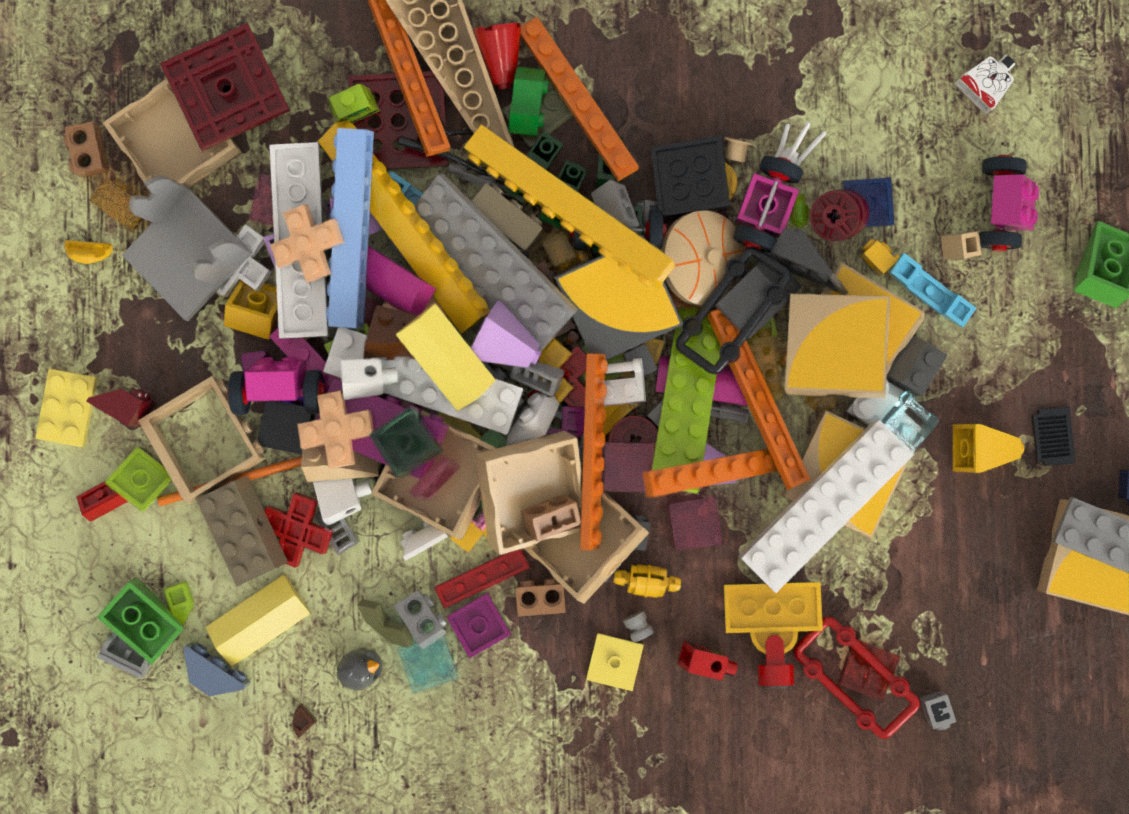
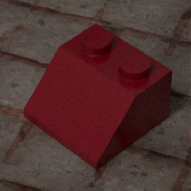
[86,388,156,427]

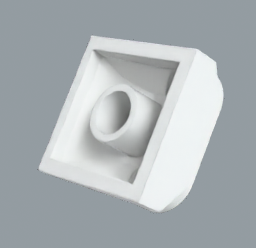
[845,381,911,429]
[506,393,560,446]
[400,522,449,561]

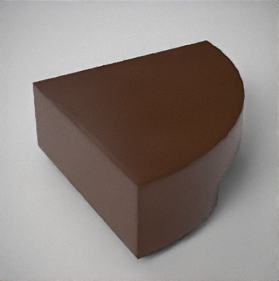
[563,330,582,352]
[293,703,317,738]

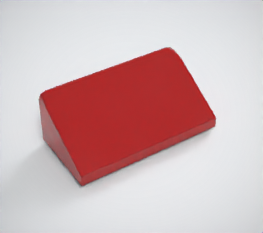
[76,481,128,521]

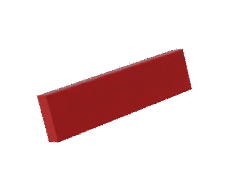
[434,549,530,609]

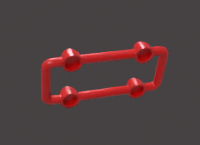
[793,616,920,739]

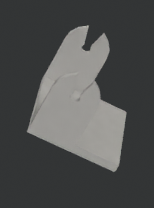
[122,176,253,321]

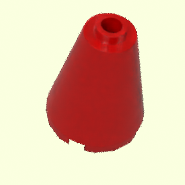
[473,23,521,89]

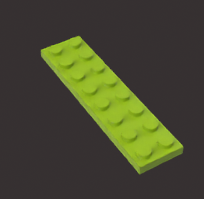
[651,306,721,494]

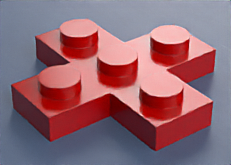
[527,346,587,408]
[265,492,333,568]

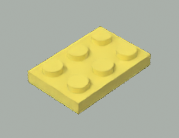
[35,369,98,447]

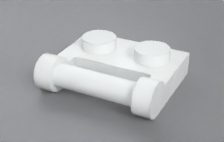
[604,358,646,406]

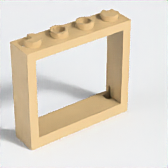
[138,376,265,504]

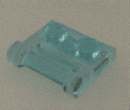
[881,390,939,452]

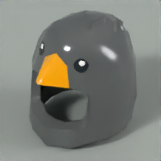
[337,649,382,691]

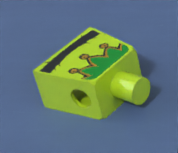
[329,84,380,124]

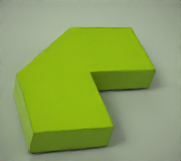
[163,581,195,626]

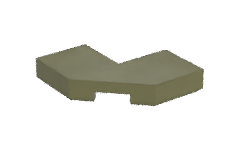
[357,599,414,648]

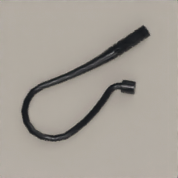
[397,118,491,177]

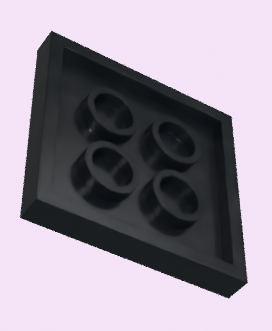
[651,135,731,218]

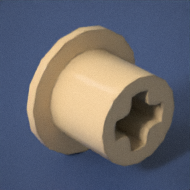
[724,137,754,162]

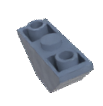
[183,642,250,696]

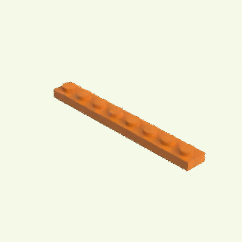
[367,0,450,157]
[520,17,639,181]
[707,309,811,490]
[580,354,608,550]
[643,448,778,497]

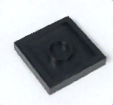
[258,401,312,454]

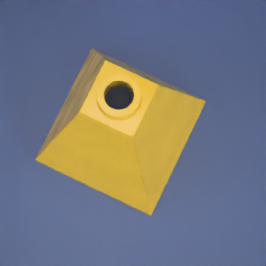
[953,424,1024,473]

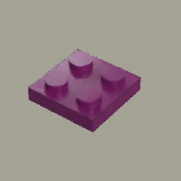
[446,592,511,658]

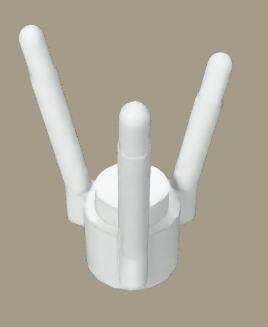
[774,122,826,166]

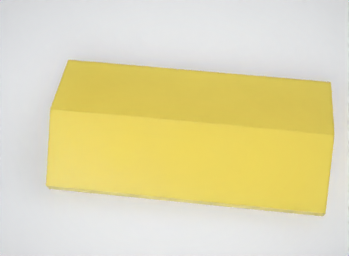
[396,303,496,411]
[205,574,311,667]

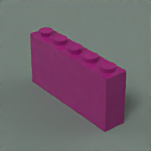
[316,379,449,481]

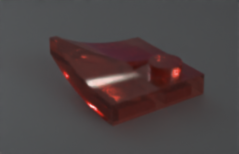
[837,638,900,701]

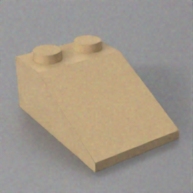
[301,445,379,482]

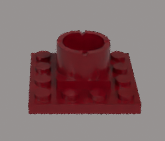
[160,23,290,152]

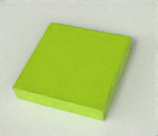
[105,446,172,513]

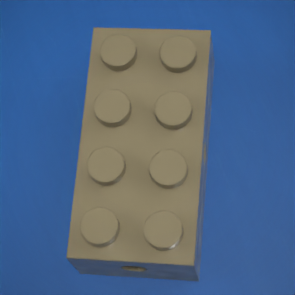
[196,476,288,587]

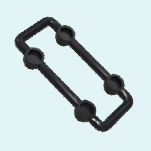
[676,247,791,374]

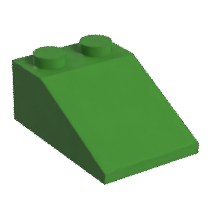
[1073,221,1129,308]
[97,577,185,665]

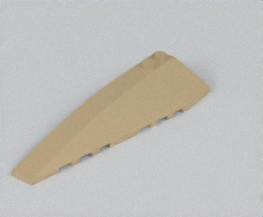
[386,0,514,147]

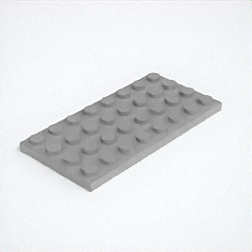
[387,173,578,374]

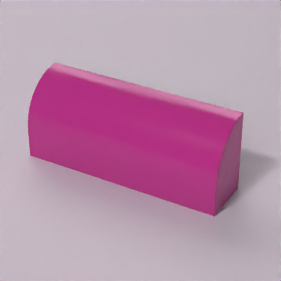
[366,245,436,315]
[654,355,748,406]

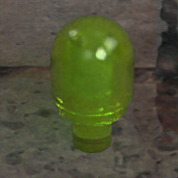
[790,194,809,227]

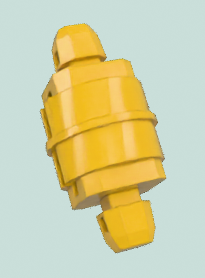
[613,564,681,598]

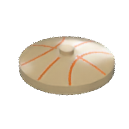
[660,211,748,307]

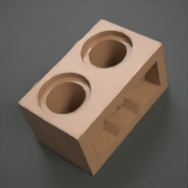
[63,121,109,178]
[521,495,581,541]
[516,578,566,617]

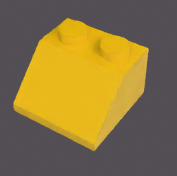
[224,280,278,340]

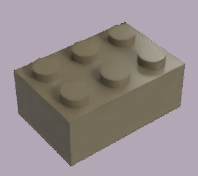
[471,183,543,253]

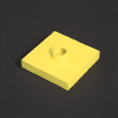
[586,632,644,691]

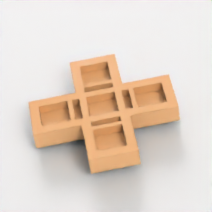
[270,204,344,283]
[298,391,375,469]

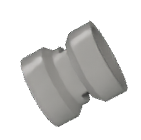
[623,610,654,643]

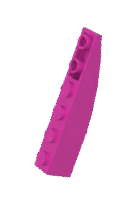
[269,328,341,393]

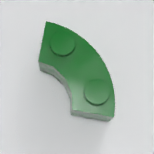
[508,66,549,136]

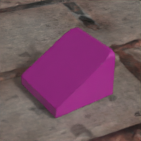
[241,351,270,371]

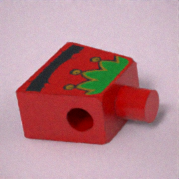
[677,641,738,680]

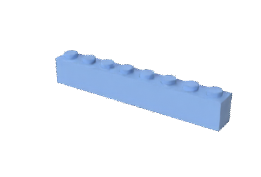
[326,128,374,328]

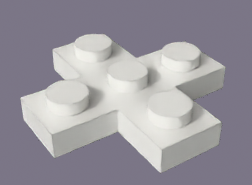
[217,224,272,297]

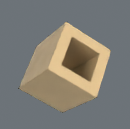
[941,231,982,260]

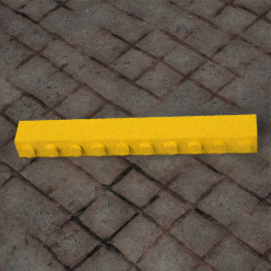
[318,120,490,334]
[464,124,675,289]

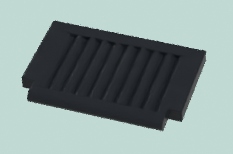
[1032,406,1076,466]

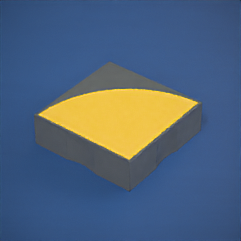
[554,234,683,360]

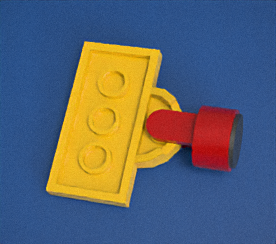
[724,582,823,689]

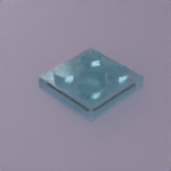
[398,635,459,694]

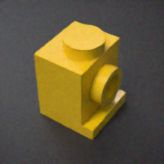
[860,238,900,276]

